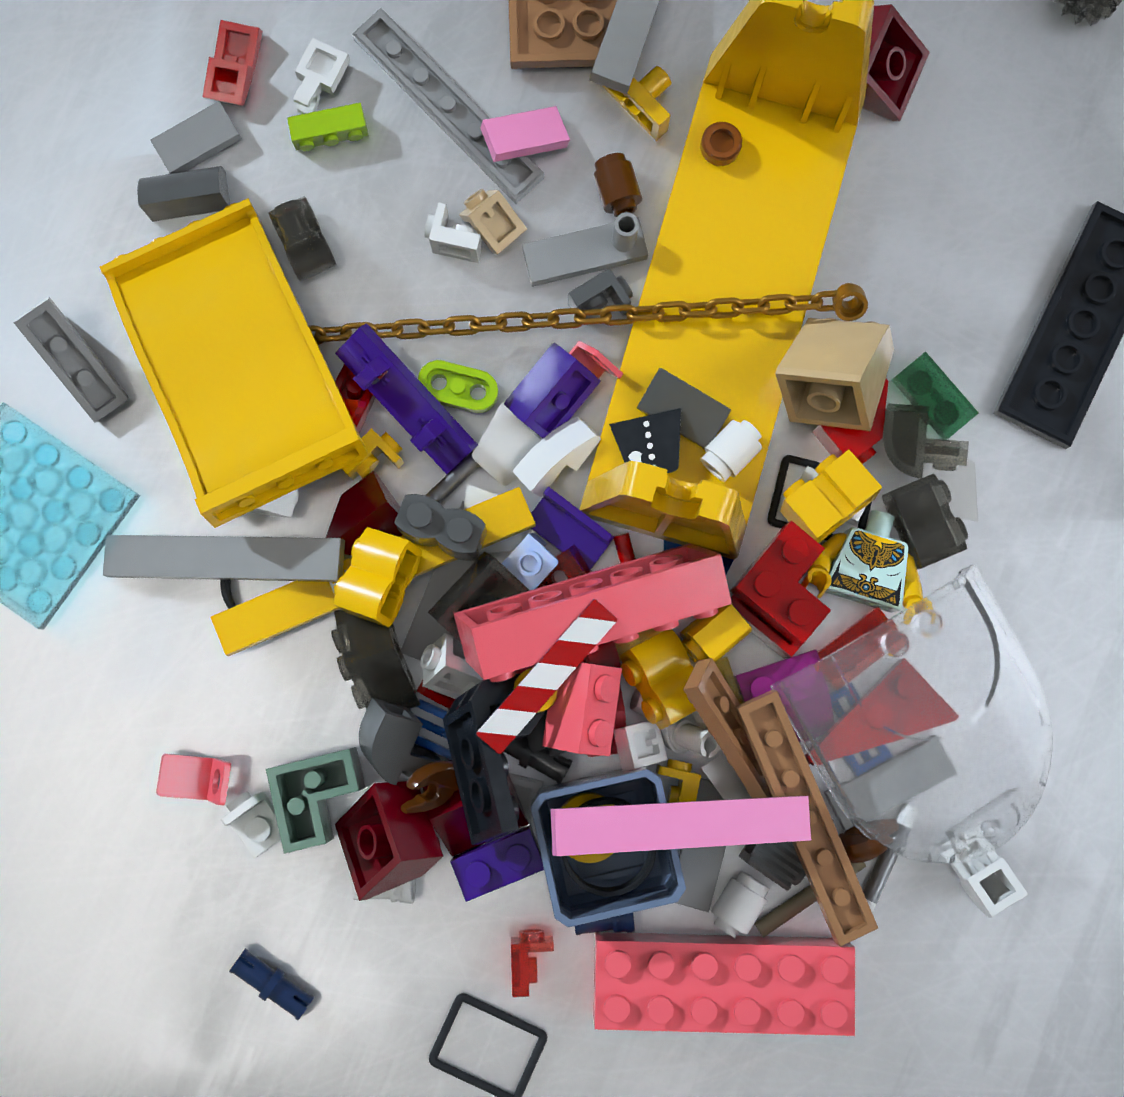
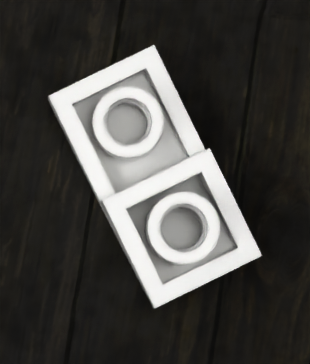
[513,416,601,498]

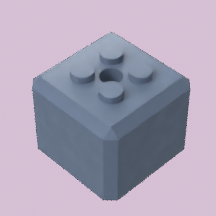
[531,767,686,927]

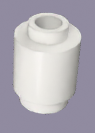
[700,420,762,482]
[711,871,770,938]

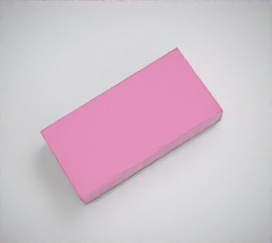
[480,106,570,162]

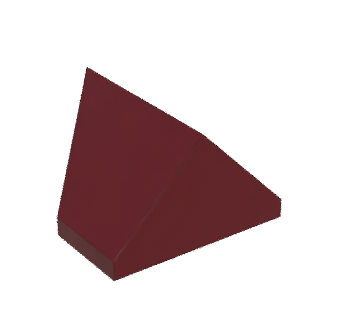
[326,471,403,555]

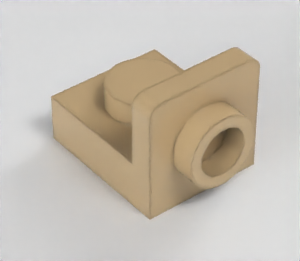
[459,189,527,255]

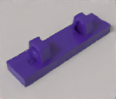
[335,323,478,474]

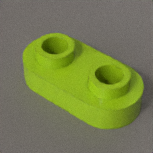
[418,360,499,414]

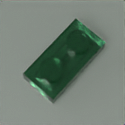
[891,352,979,441]

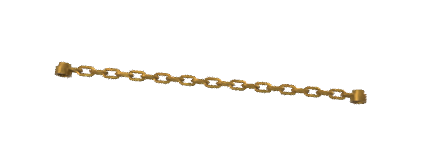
[309,283,868,345]

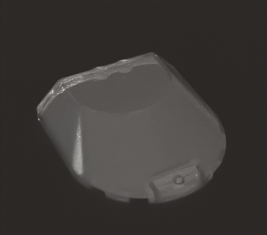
[770,564,1053,863]

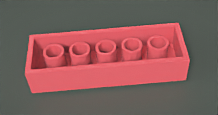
[453,543,732,682]
[593,932,855,1036]

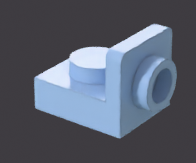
[501,533,559,591]

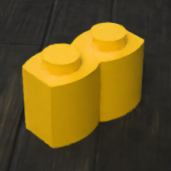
[333,527,422,628]
[680,604,752,663]
[620,629,697,730]

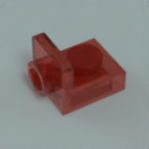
[511,929,554,997]

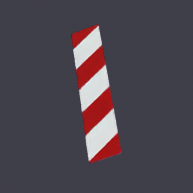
[476,599,617,754]

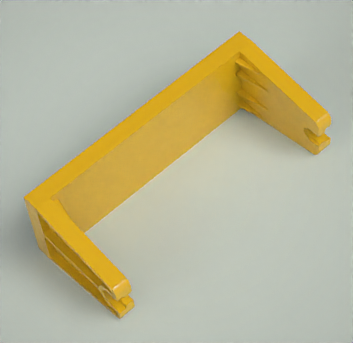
[579,0,874,560]

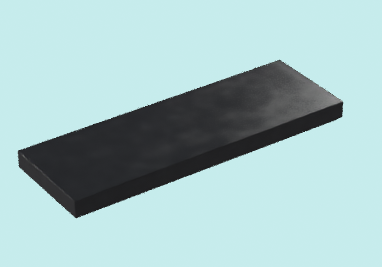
[993,201,1124,449]

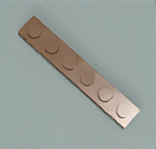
[734,690,878,947]

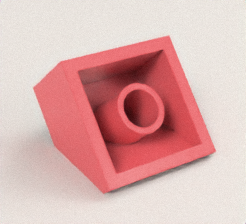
[542,663,622,756]

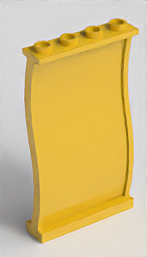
[99,198,369,528]

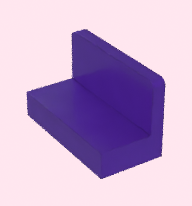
[504,343,601,438]
[530,487,614,573]

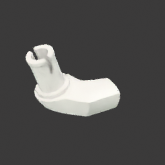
[630,688,720,758]

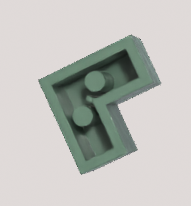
[266,747,366,854]

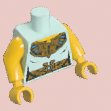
[800,510,932,627]

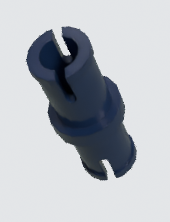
[229,948,314,1020]

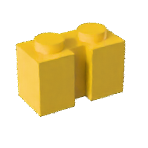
[780,450,882,543]

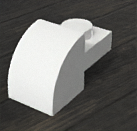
[937,822,1029,918]

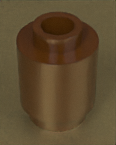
[593,153,642,217]

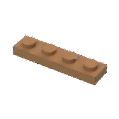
[683,658,772,798]

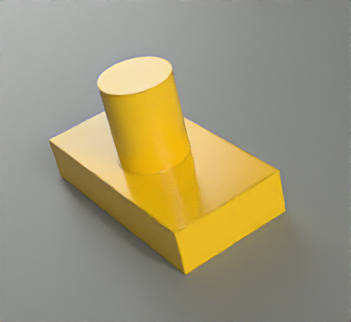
[602,66,672,141]

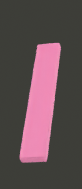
[551,796,811,856]

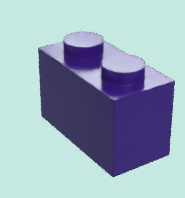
[450,824,544,902]

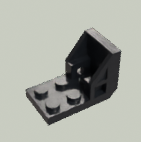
[443,673,547,845]

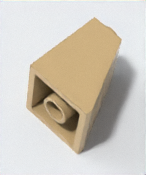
[775,318,894,431]

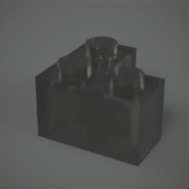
[331,609,421,709]

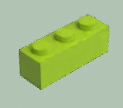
[287,102,369,151]

